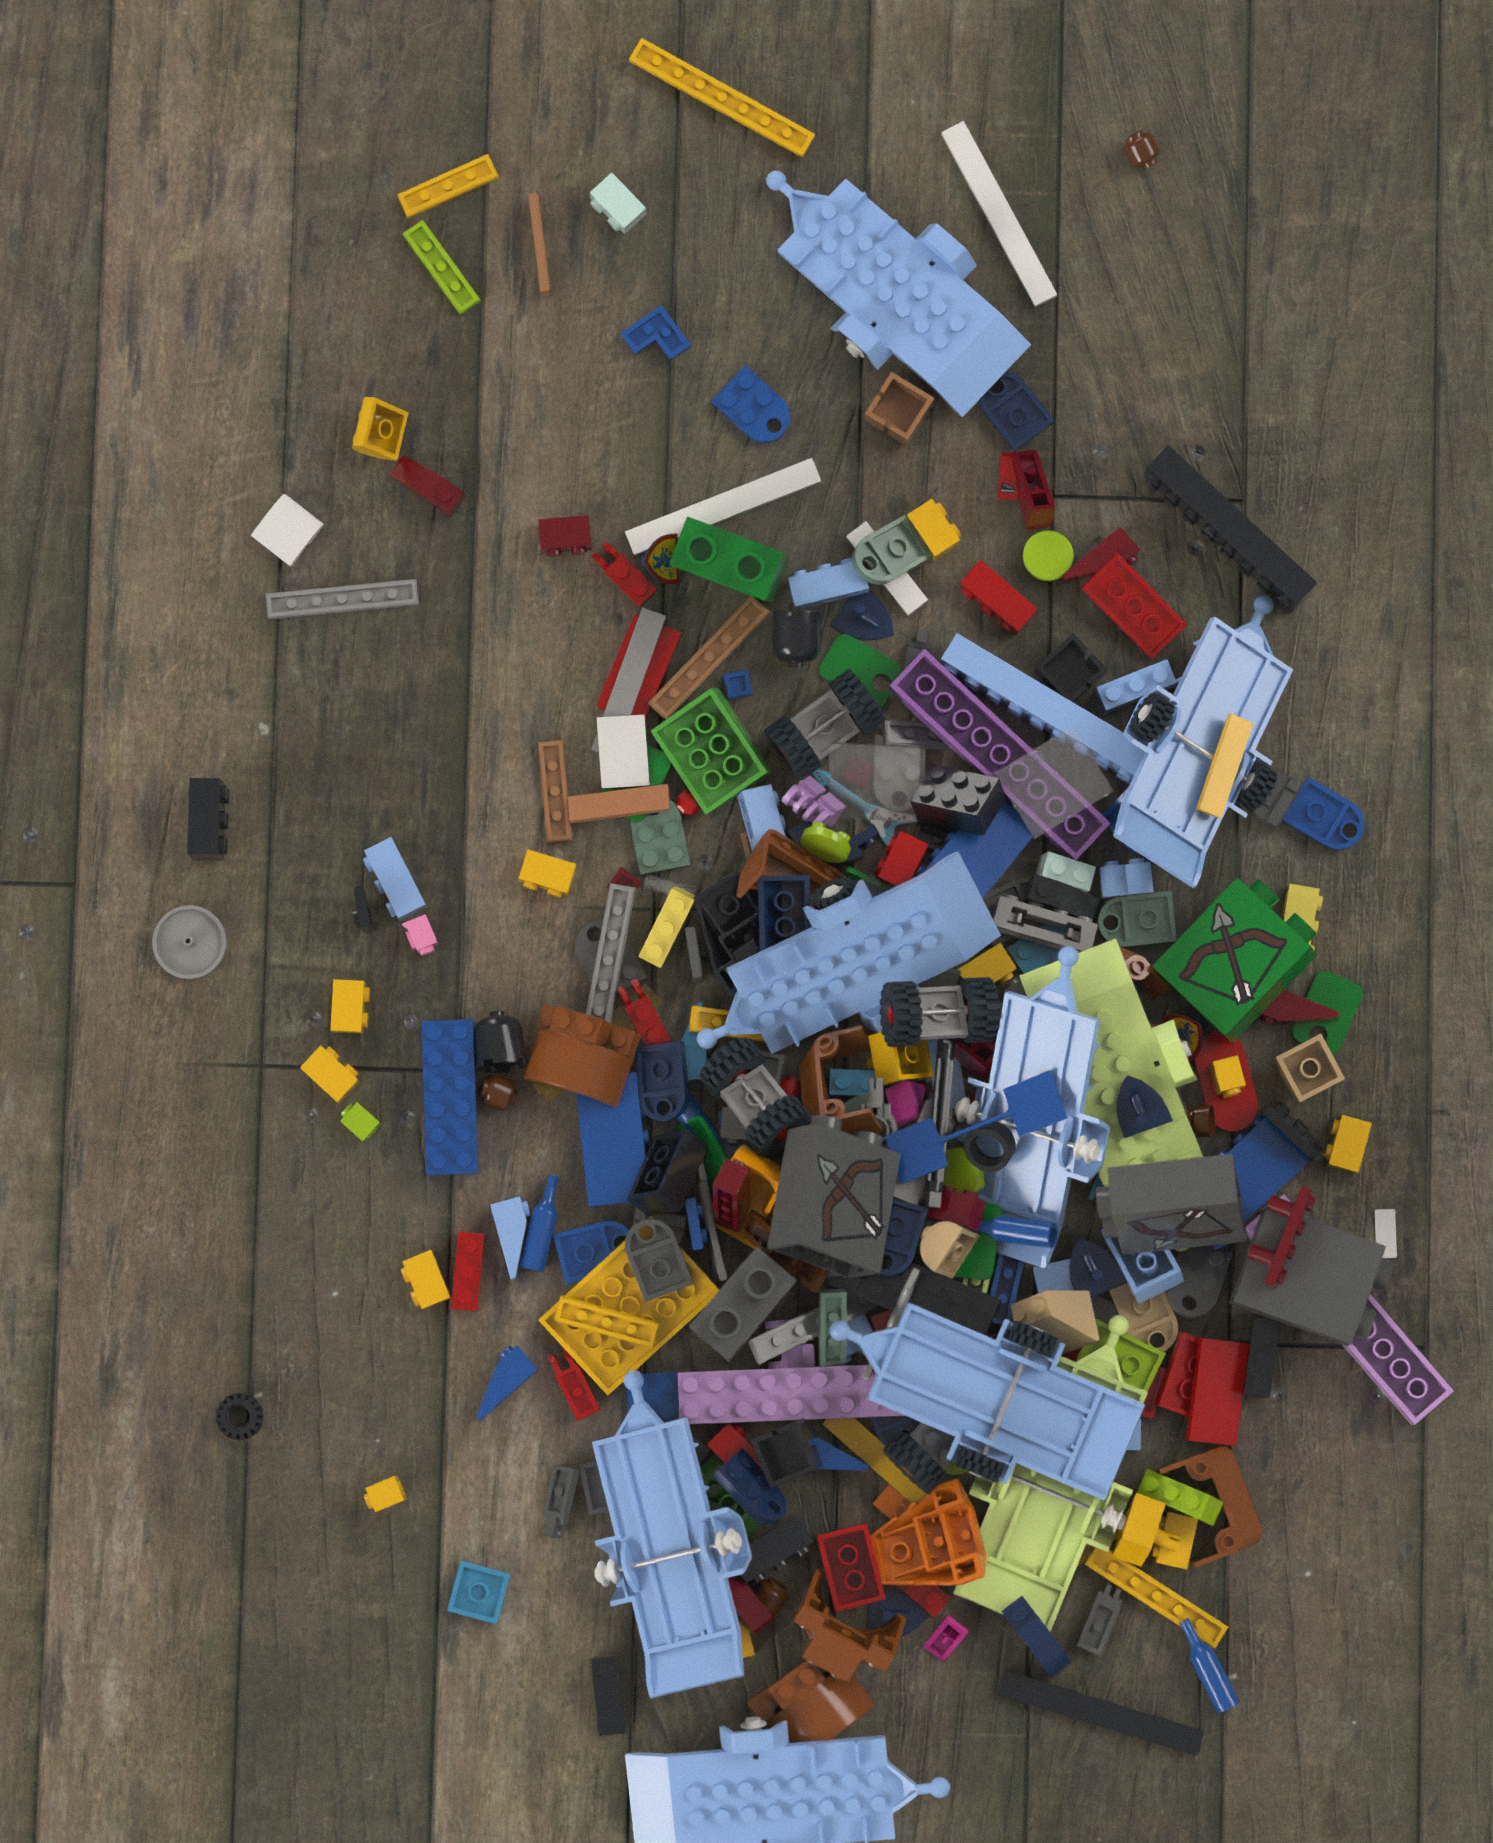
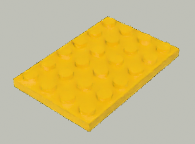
[538,1216,720,1395]

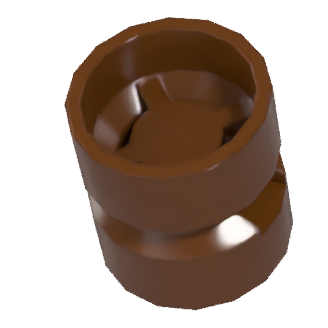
[1185,1104,1215,1137]

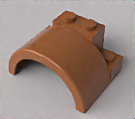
[524,1004,641,1107]
[794,1569,906,1682]
[747,1659,875,1743]

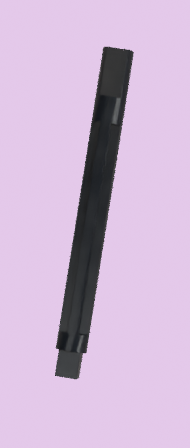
[924,1038,956,1209]

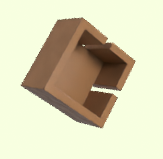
[864,372,934,446]

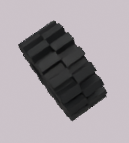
[216,1393,264,1440]

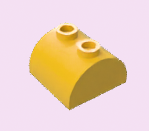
[352,397,409,461]

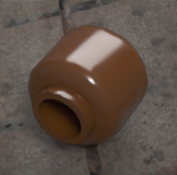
[1123,130,1160,169]
[478,1074,518,1111]
[753,1577,788,1616]

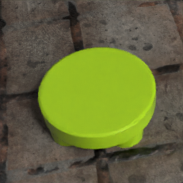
[1023,530,1074,582]
[800,821,851,863]
[943,1147,985,1194]

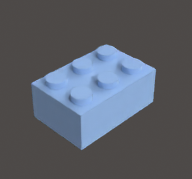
[1101,1229,1184,1304]

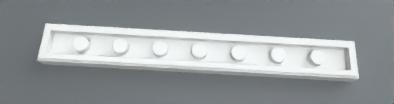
[941,121,1057,308]
[625,458,821,556]

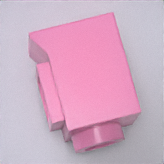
[402,914,438,956]

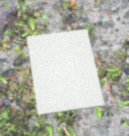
[597,715,650,788]

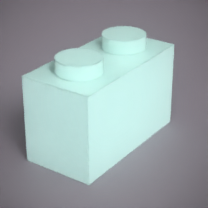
[590,173,647,234]
[1036,852,1096,893]

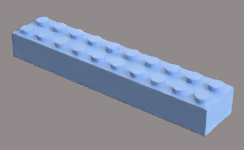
[940,633,1145,784]

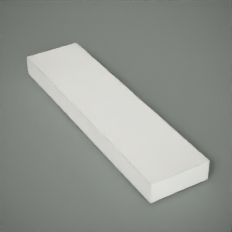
[846,521,928,616]

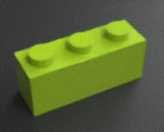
[1137,1469,1223,1526]

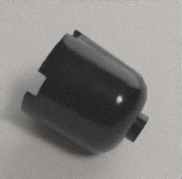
[772,610,822,668]
[475,1011,527,1073]

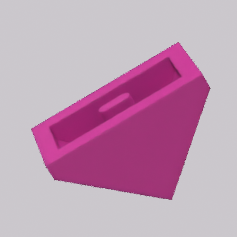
[885,1080,925,1126]
[923,1614,969,1662]

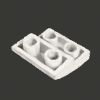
[251,494,324,566]

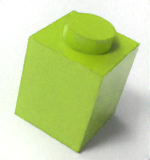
[340,1102,382,1143]

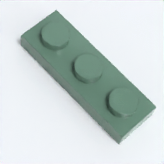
[819,1289,847,1367]

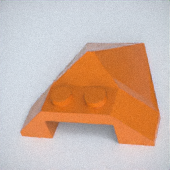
[870,1479,987,1585]

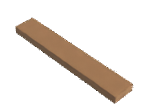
[648,596,770,720]

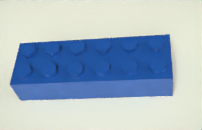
[422,1019,479,1176]

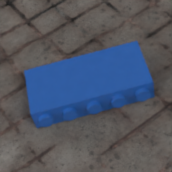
[913,802,1039,899]
[576,1072,649,1208]
[1218,1115,1311,1222]

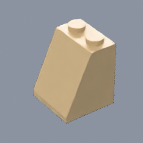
[1010,1290,1100,1355]

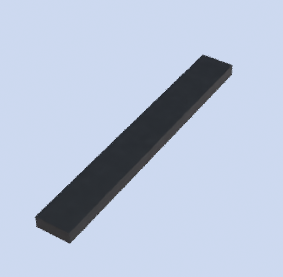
[998,1670,1204,1756]

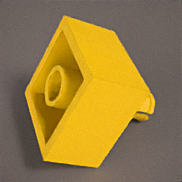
[866,1032,934,1086]
[1112,1493,1181,1567]

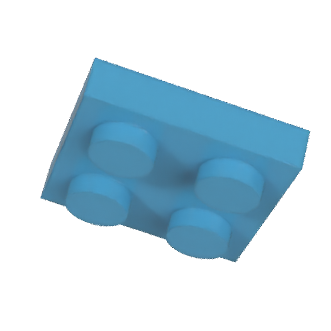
[447,1560,511,1624]

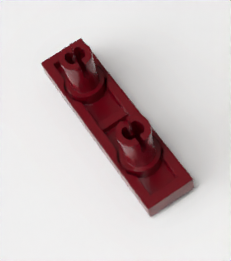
[1247,1186,1316,1289]

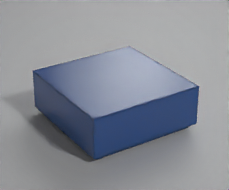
[723,670,753,700]

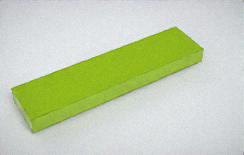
[402,220,481,316]

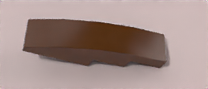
[739,1209,830,1292]

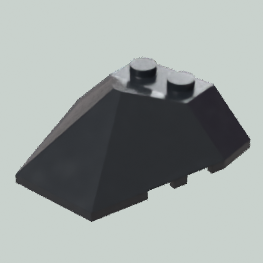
[694,870,760,997]

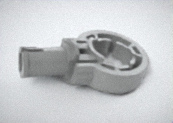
[860,1077,898,1148]

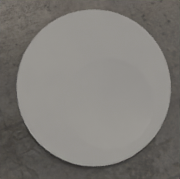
[152,905,227,980]

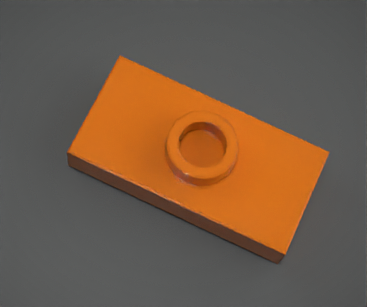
[872,1484,911,1520]

